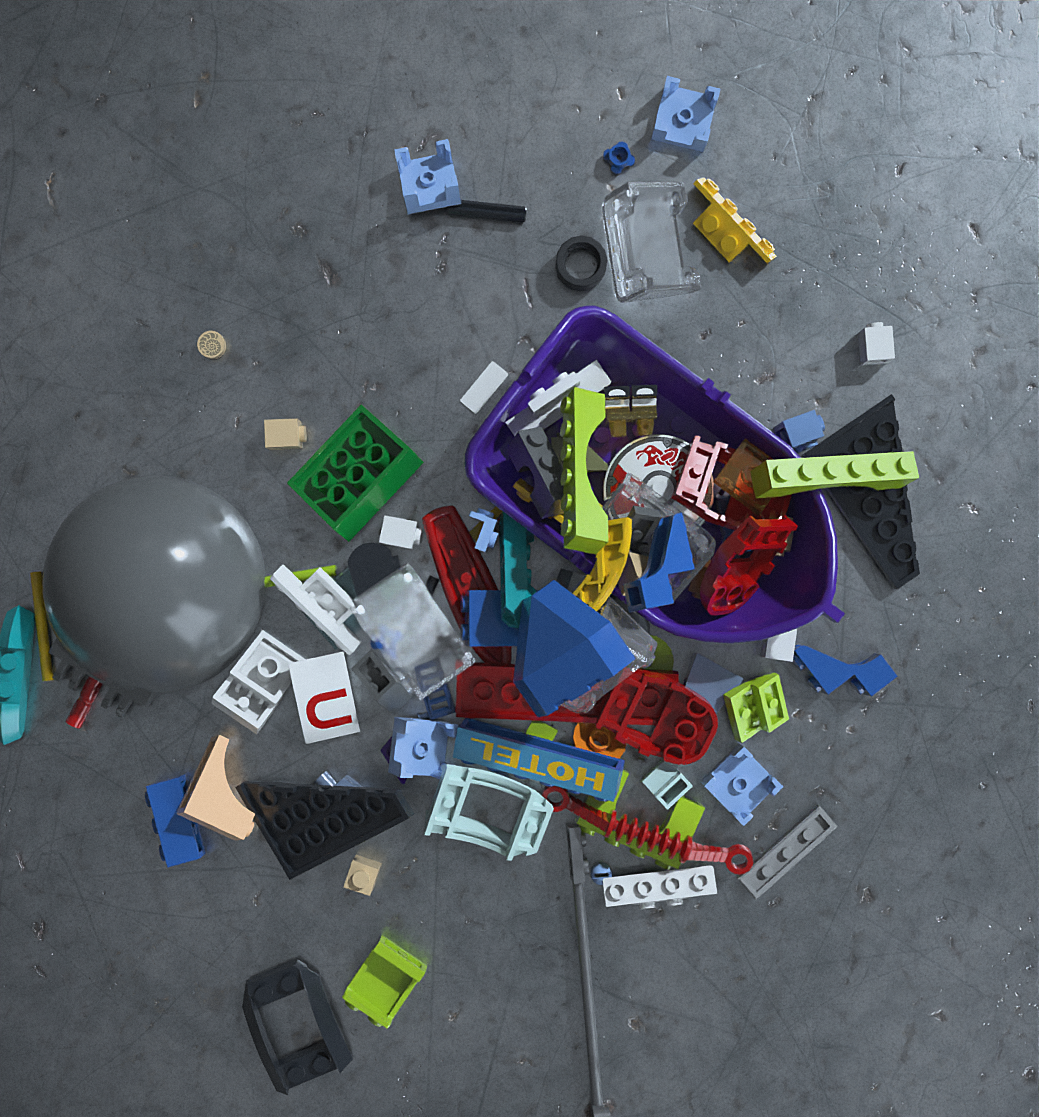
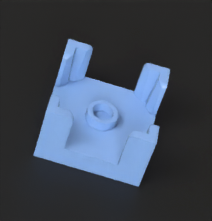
[651,76,720,152]
[395,139,461,214]
[388,717,458,779]
[700,744,783,826]

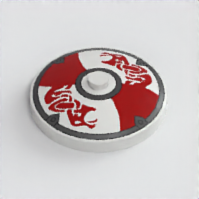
[603,435,714,536]

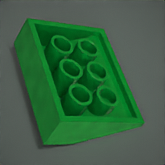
[287,404,424,542]

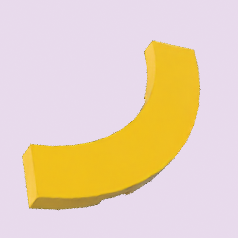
[572,517,632,611]

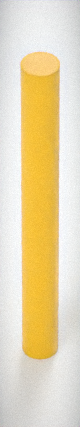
[30,571,54,681]

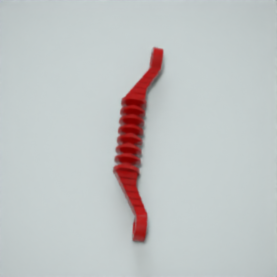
[542,786,753,874]

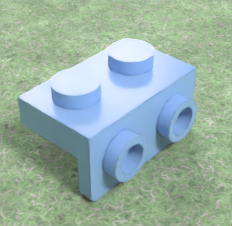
[469,508,499,552]

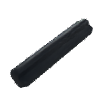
[446,200,527,223]

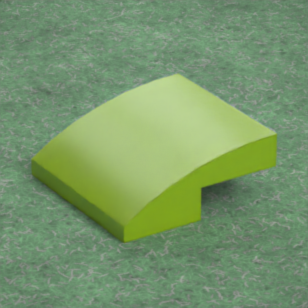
[723,673,789,743]

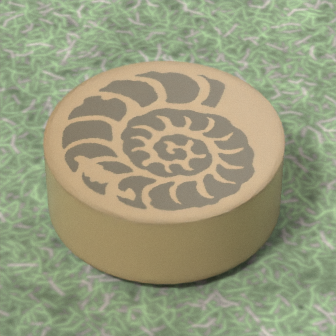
[197,331,226,359]

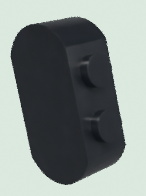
[347,542,409,624]

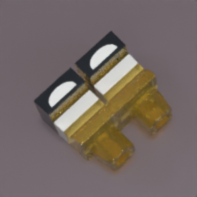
[603,385,657,437]

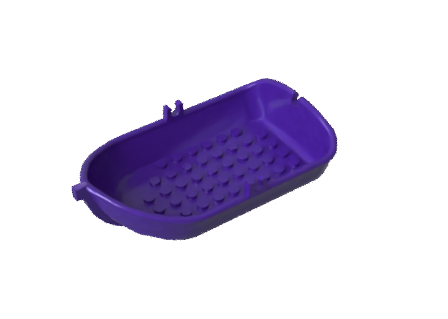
[464,305,845,643]

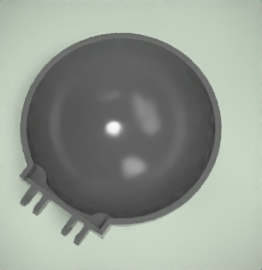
[42,475,266,718]

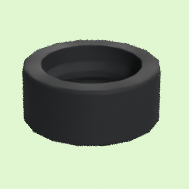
[555,235,608,291]

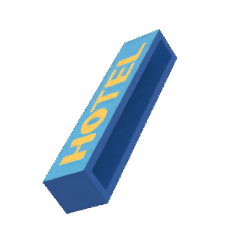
[453,718,625,802]

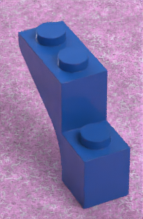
[623,513,695,613]
[793,645,898,697]

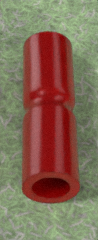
[65,676,103,729]

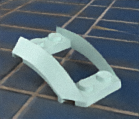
[424,764,554,861]

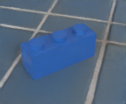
[145,774,206,868]

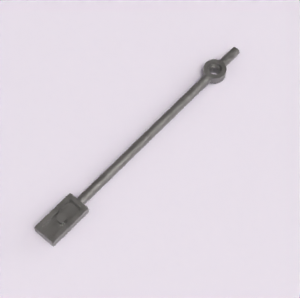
[566,823,610,1117]

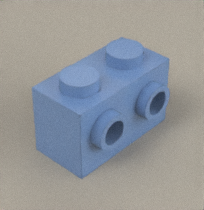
[773,410,825,453]

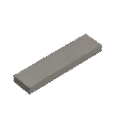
[736,805,838,900]

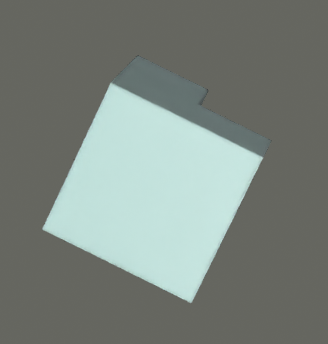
[641,758,693,810]

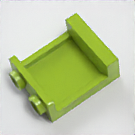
[342,935,427,1029]

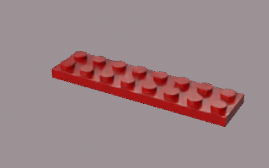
[456,662,679,726]

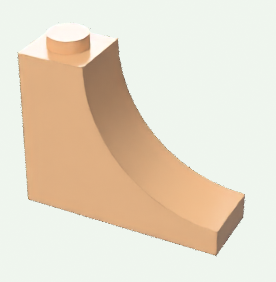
[176,735,255,841]

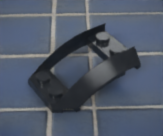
[242,959,353,1095]

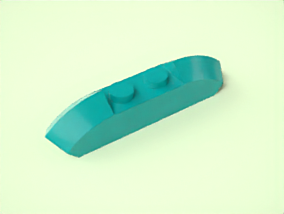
[499,511,536,628]
[0,605,36,745]

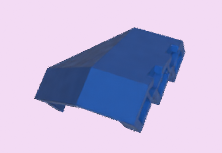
[513,580,636,718]

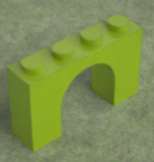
[575,769,705,870]

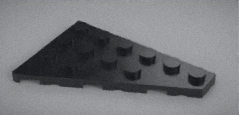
[802,394,920,589]
[235,781,415,880]

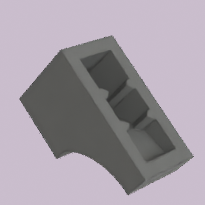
[351,650,414,715]

